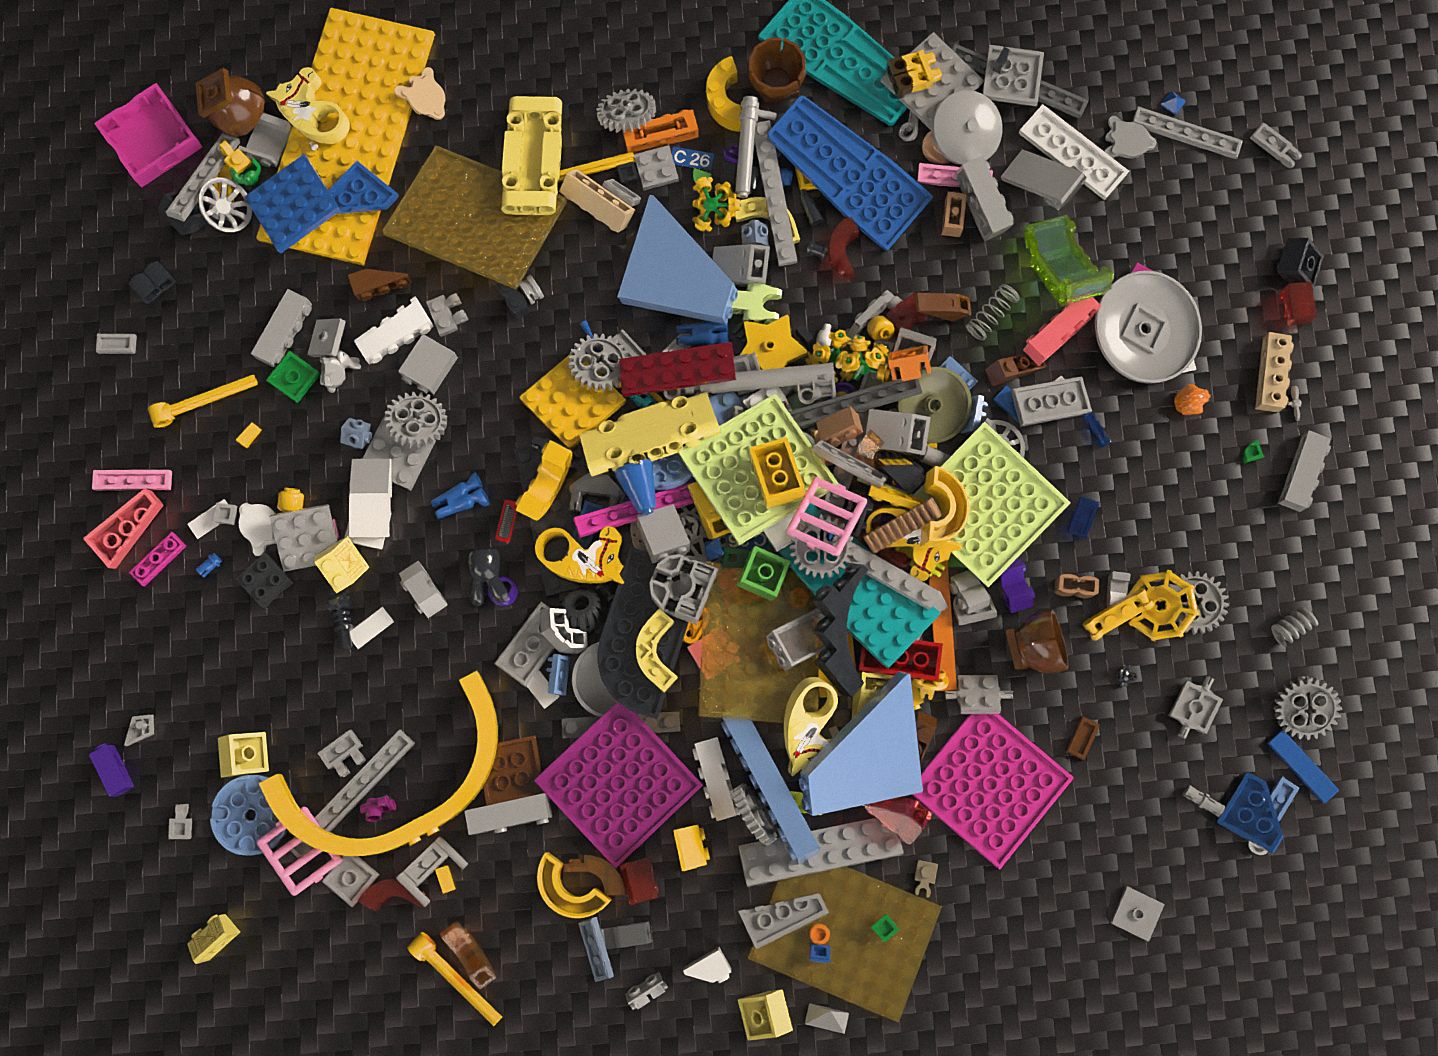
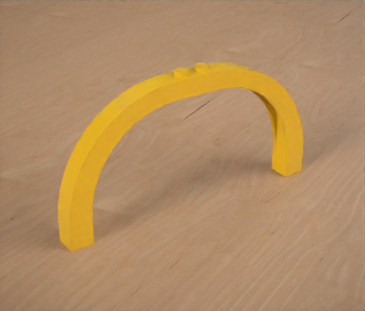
[259,671,498,856]

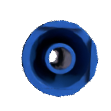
[614,459,656,516]

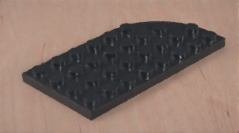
[597,547,701,720]

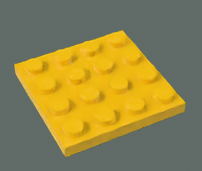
[520,355,626,449]

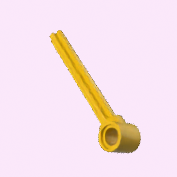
[537,152,635,187]
[148,374,258,428]
[407,932,502,1026]

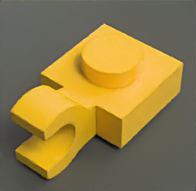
[219,141,251,175]

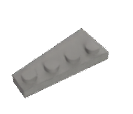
[738,893,829,949]

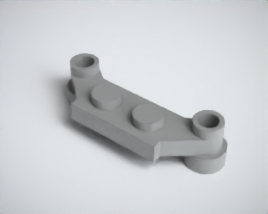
[845,290,903,346]

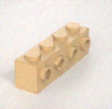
[559,169,635,232]
[1255,332,1294,413]

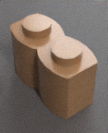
[1054,574,1099,599]

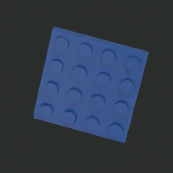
[245,154,341,253]

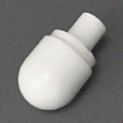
[816,324,831,346]

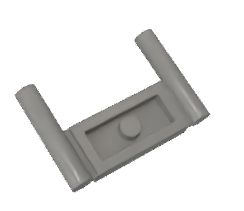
[396,836,468,907]

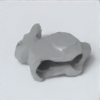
[320,350,361,393]

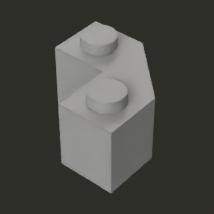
[399,561,447,618]
[540,608,588,654]

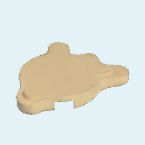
[394,67,445,120]

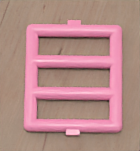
[786,477,867,556]
[257,807,342,896]

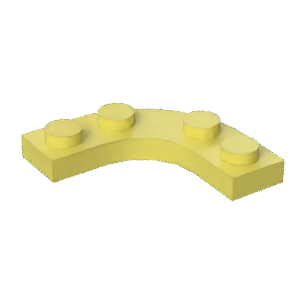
[735,197,800,243]
[636,608,678,693]

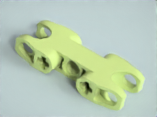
[732,283,782,324]

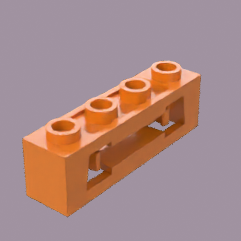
[622,110,699,153]

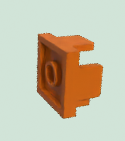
[888,345,931,381]

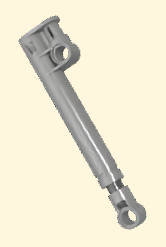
[664,363,836,404]

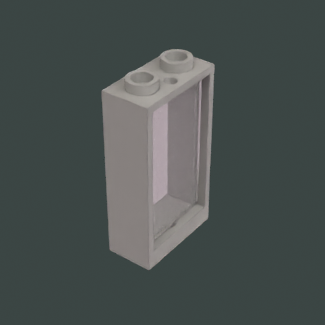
[766,608,848,671]

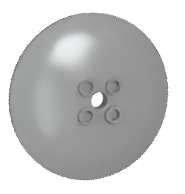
[1095,271,1202,383]

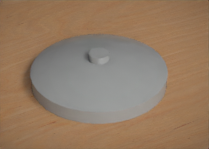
[931,90,1002,166]
[572,642,617,717]

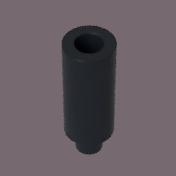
[799,189,823,226]

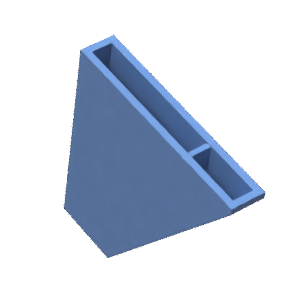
[617,195,738,325]
[799,671,923,816]

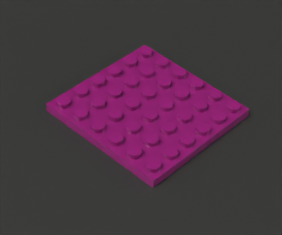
[534,702,703,868]

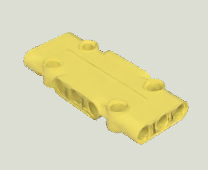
[501,96,562,215]
[579,392,721,477]

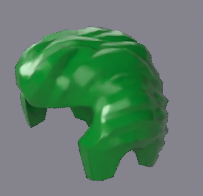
[230,158,261,186]

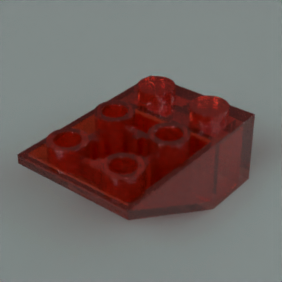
[863,796,932,846]

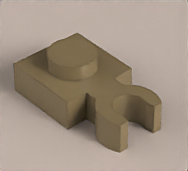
[914,860,938,897]

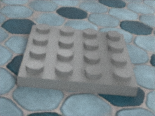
[881,32,984,130]

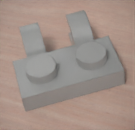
[426,293,468,337]
[318,730,367,777]

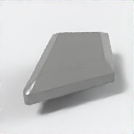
[124,715,154,746]

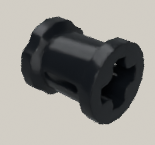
[806,239,829,261]
[594,581,616,605]

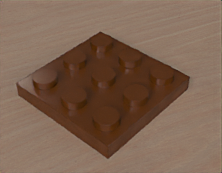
[483,735,545,806]

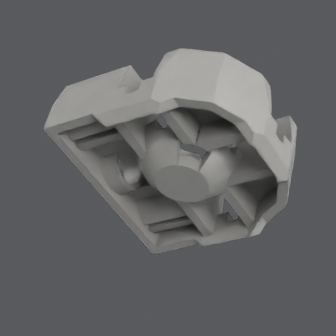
[650,554,718,625]

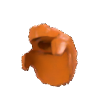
[1174,384,1210,415]

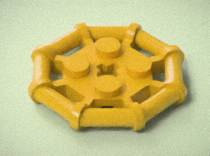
[1127,570,1199,642]

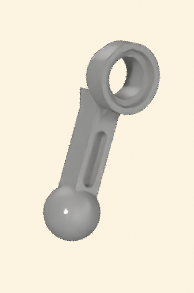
[899,111,919,141]

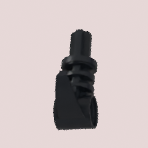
[327,592,354,650]

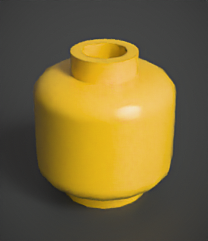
[867,316,895,341]
[277,488,304,512]

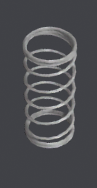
[966,284,1020,340]

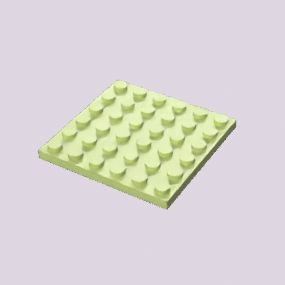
[678,394,839,545]
[914,422,1071,587]

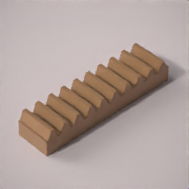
[863,497,942,554]

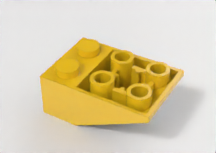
[687,482,730,539]

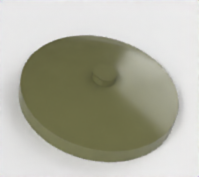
[896,366,972,443]

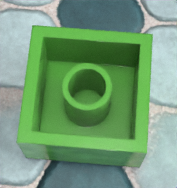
[736,546,791,601]

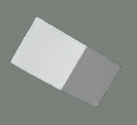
[349,459,392,537]

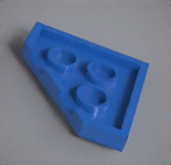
[328,160,399,214]
[1217,772,1283,854]

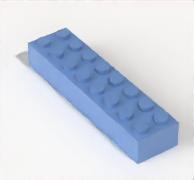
[721,704,820,864]

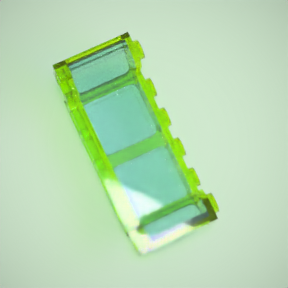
[1024,214,1114,306]

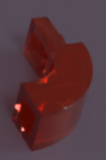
[828,216,859,281]
[357,878,430,911]

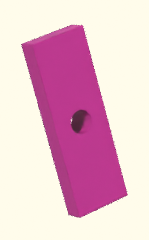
[129,532,186,586]

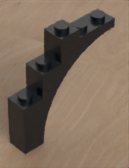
[812,563,868,697]

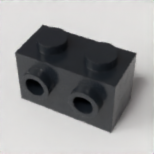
[842,489,874,537]

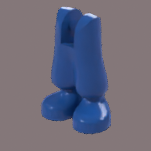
[676,321,729,347]
[431,472,490,519]

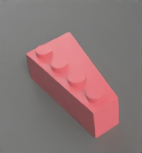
[1023,290,1101,366]
[83,488,163,569]

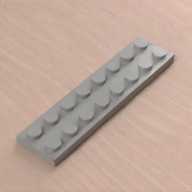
[738,814,904,887]

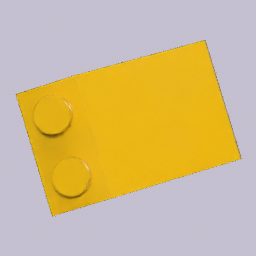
[673,825,710,871]

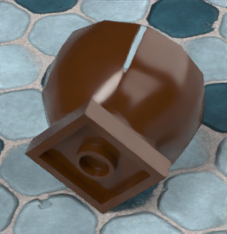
[748,37,806,106]
[195,68,265,137]
[1005,609,1069,674]

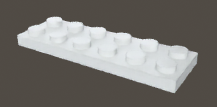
[1019,104,1129,200]

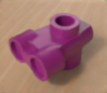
[360,795,396,822]

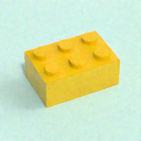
[749,437,805,509]

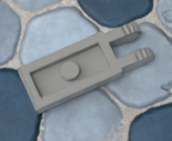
[1250,123,1302,168]

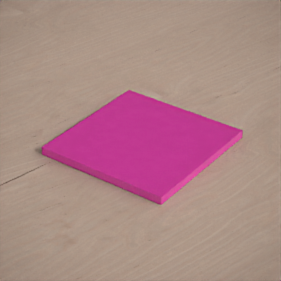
[911,714,1074,870]

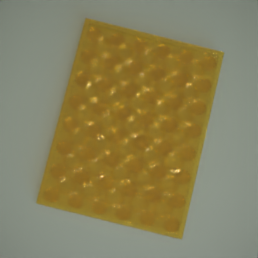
[383,146,567,289]
[699,562,819,723]
[748,867,942,1023]

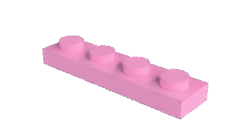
[917,163,993,187]
[92,470,172,490]

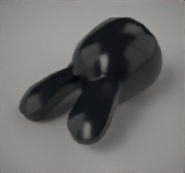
[466,549,508,607]

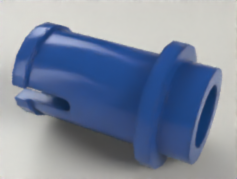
[196,553,222,577]

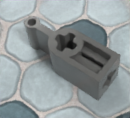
[600,921,652,949]

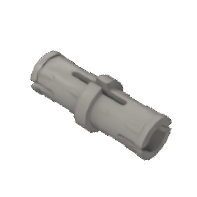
[1183,785,1225,817]

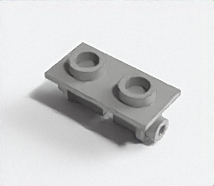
[625,972,668,1010]

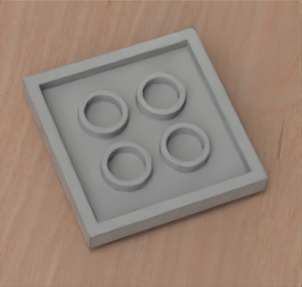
[982,45,1044,106]
[363,416,436,490]
[269,504,338,572]

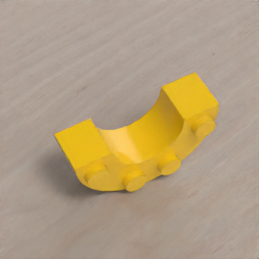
[706,56,742,132]
[516,440,572,521]
[920,466,969,548]
[537,852,612,918]

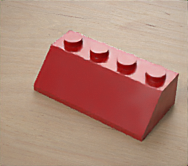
[859,640,943,682]

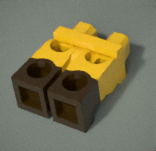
[885,50,942,100]

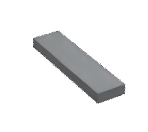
[811,440,888,489]

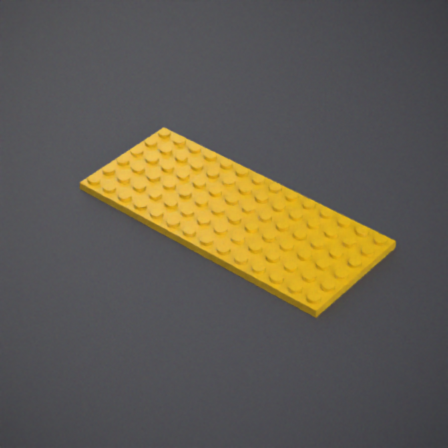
[256,8,435,266]

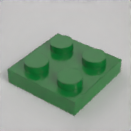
[266,351,321,403]

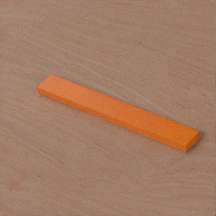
[929,560,957,691]

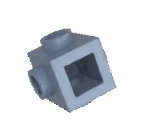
[741,220,769,246]
[341,418,372,449]

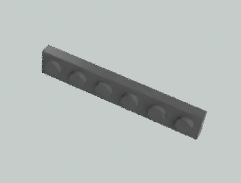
[562,712,680,739]

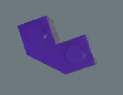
[997,557,1035,613]

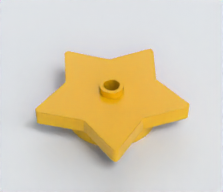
[740,315,807,370]

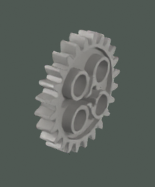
[596,89,656,132]
[569,333,628,392]
[384,392,447,449]
[790,514,854,579]
[1163,571,1229,635]
[1274,676,1342,740]
[733,783,777,846]

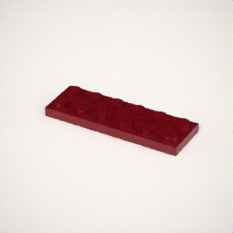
[619,342,737,397]

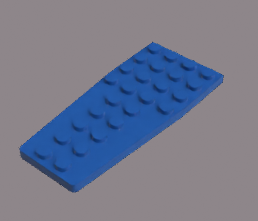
[767,96,933,252]

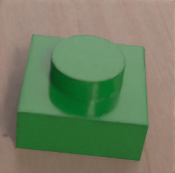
[871,913,900,943]

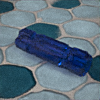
[1084,412,1111,447]

